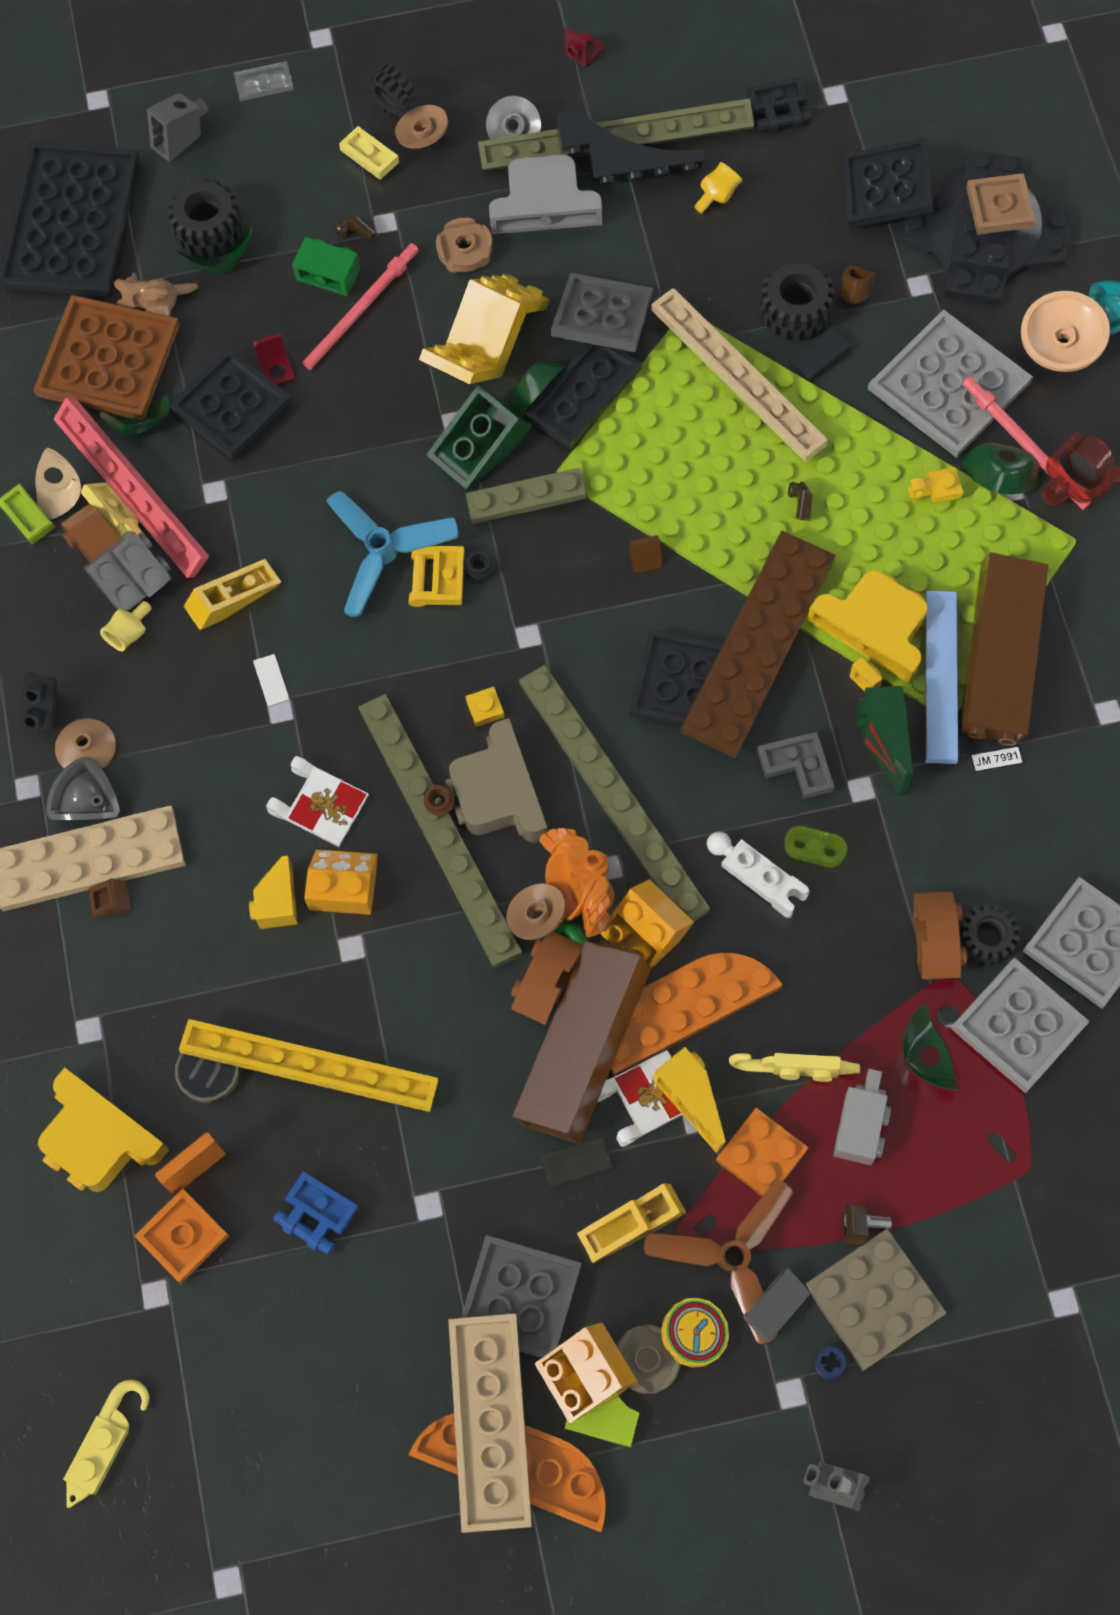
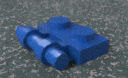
[273,1171,359,1255]

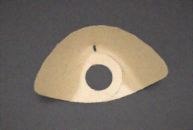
[35,448,81,520]

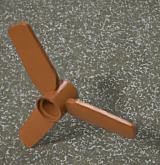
[644,1180,793,1344]

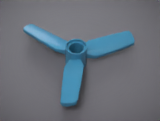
[327,491,459,617]

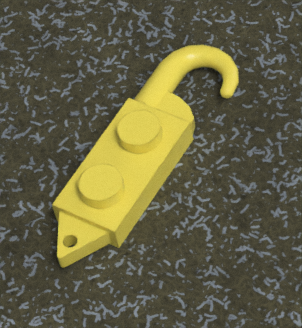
[729,1053,860,1082]
[63,1379,149,1508]

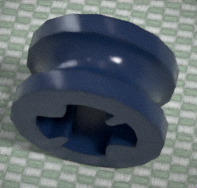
[814,1346,846,1380]

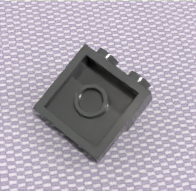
[83,531,172,611]

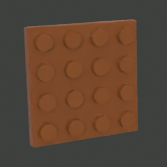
[33,295,180,421]

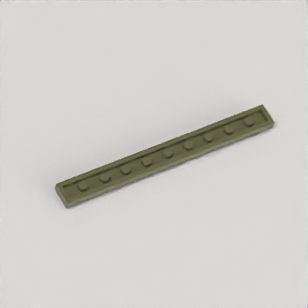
[478,98,754,172]
[519,665,710,921]
[358,694,522,969]

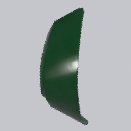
[176,225,252,275]
[508,361,567,416]
[100,395,169,438]
[962,442,1043,495]
[902,1005,961,1090]

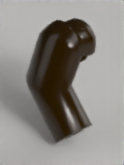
[334,215,377,242]
[788,481,813,521]

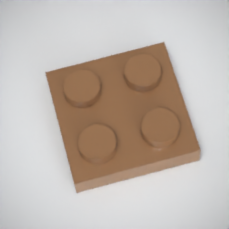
[966,173,1035,235]

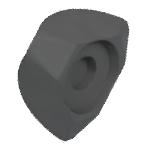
[46,757,120,820]

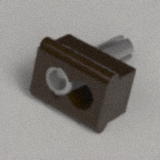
[841,1203,892,1246]

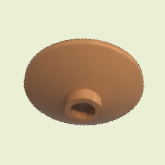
[395,105,448,149]
[55,718,116,770]
[506,883,566,940]

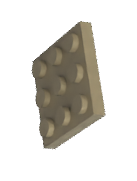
[804,1229,946,1371]

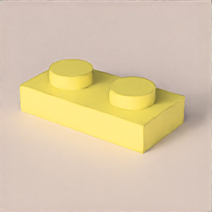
[339,126,399,180]

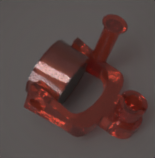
[1041,431,1120,506]

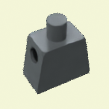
[147,93,208,162]

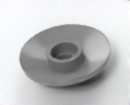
[486,96,541,140]

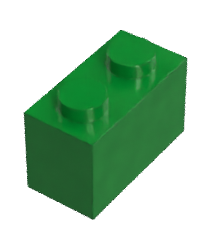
[292,237,360,296]

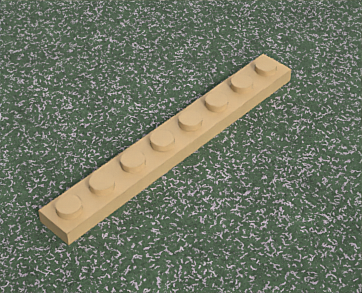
[652,288,828,463]

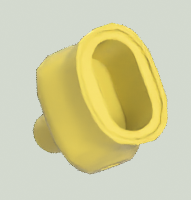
[100,601,152,652]

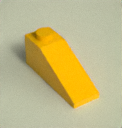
[184,559,281,630]
[652,1047,726,1153]

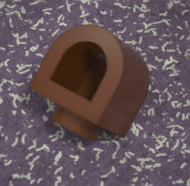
[839,264,876,304]

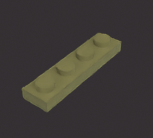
[465,467,587,524]

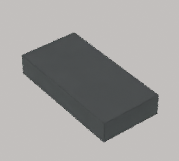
[743,1268,811,1342]

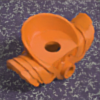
[539,828,615,938]

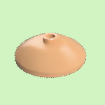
[1021,291,1110,372]

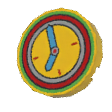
[661,1298,729,1368]

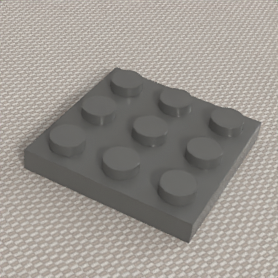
[551,273,653,352]
[461,1235,582,1359]

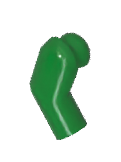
[553,920,588,945]

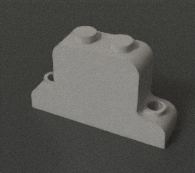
[489,155,602,234]

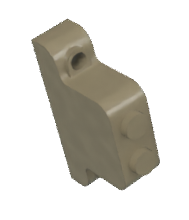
[445,718,548,842]

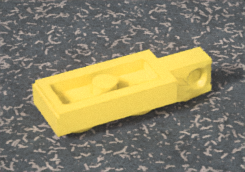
[80,482,144,537]

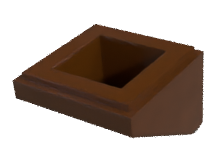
[629,535,662,573]
[89,878,131,918]

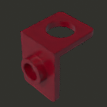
[565,28,605,67]
[253,333,295,386]

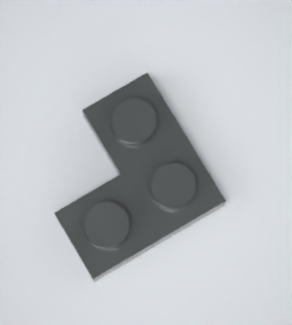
[757,732,835,799]

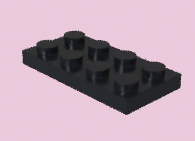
[525,343,642,449]

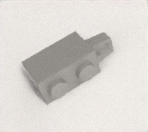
[833,1069,891,1166]

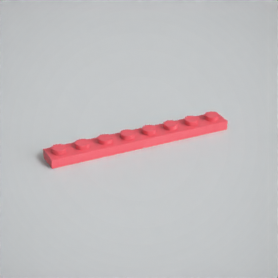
[54,397,209,578]

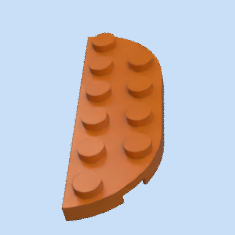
[611,953,782,1077]
[409,1413,606,1533]

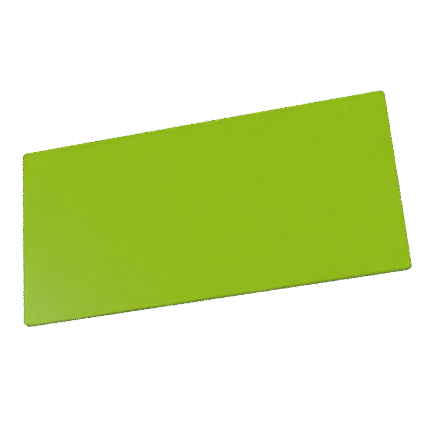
[556,324,1076,712]

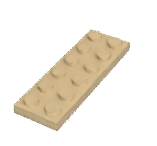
[0,805,186,911]
[448,1314,532,1533]

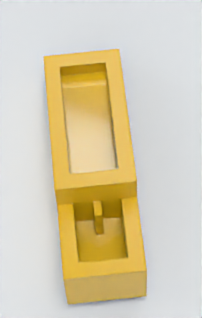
[577,1183,686,1263]

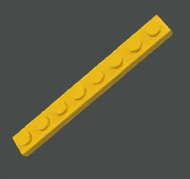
[179,1019,438,1112]

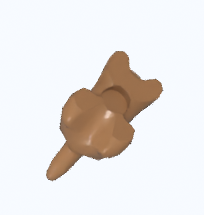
[114,272,198,317]

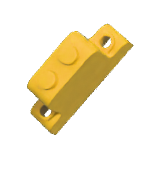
[807,571,927,684]
[38,1067,169,1192]

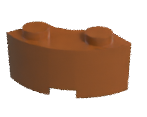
[61,504,120,562]
[913,892,967,979]
[511,932,584,1025]

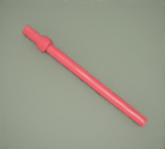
[303,243,419,370]
[962,375,1091,510]

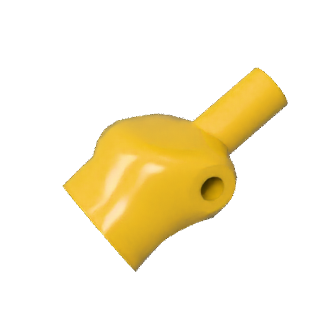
[694,162,742,214]

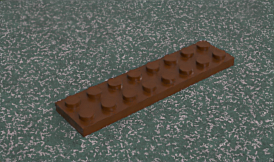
[680,530,836,759]

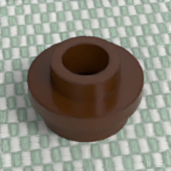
[424,785,455,816]

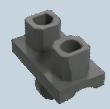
[803,1462,870,1511]

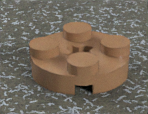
[436,218,493,273]

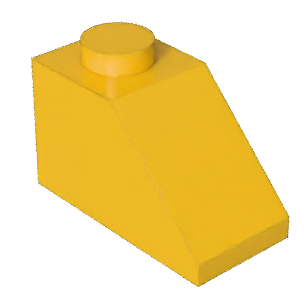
[249,856,298,929]

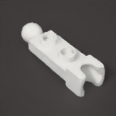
[707,831,810,918]

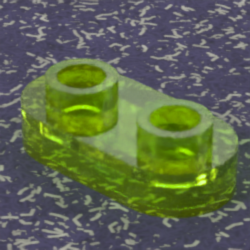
[784,826,847,867]

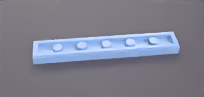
[925,591,958,764]

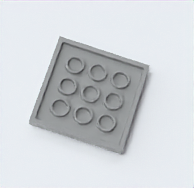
[868,310,1033,458]

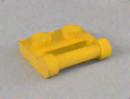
[408,546,465,607]

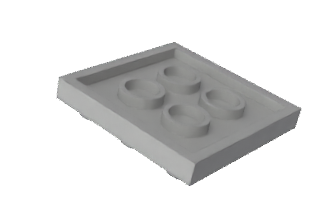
[1023,877,1120,1009]
[951,958,1089,1093]

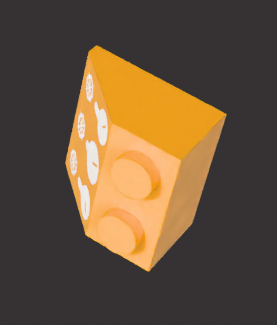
[304,850,378,915]

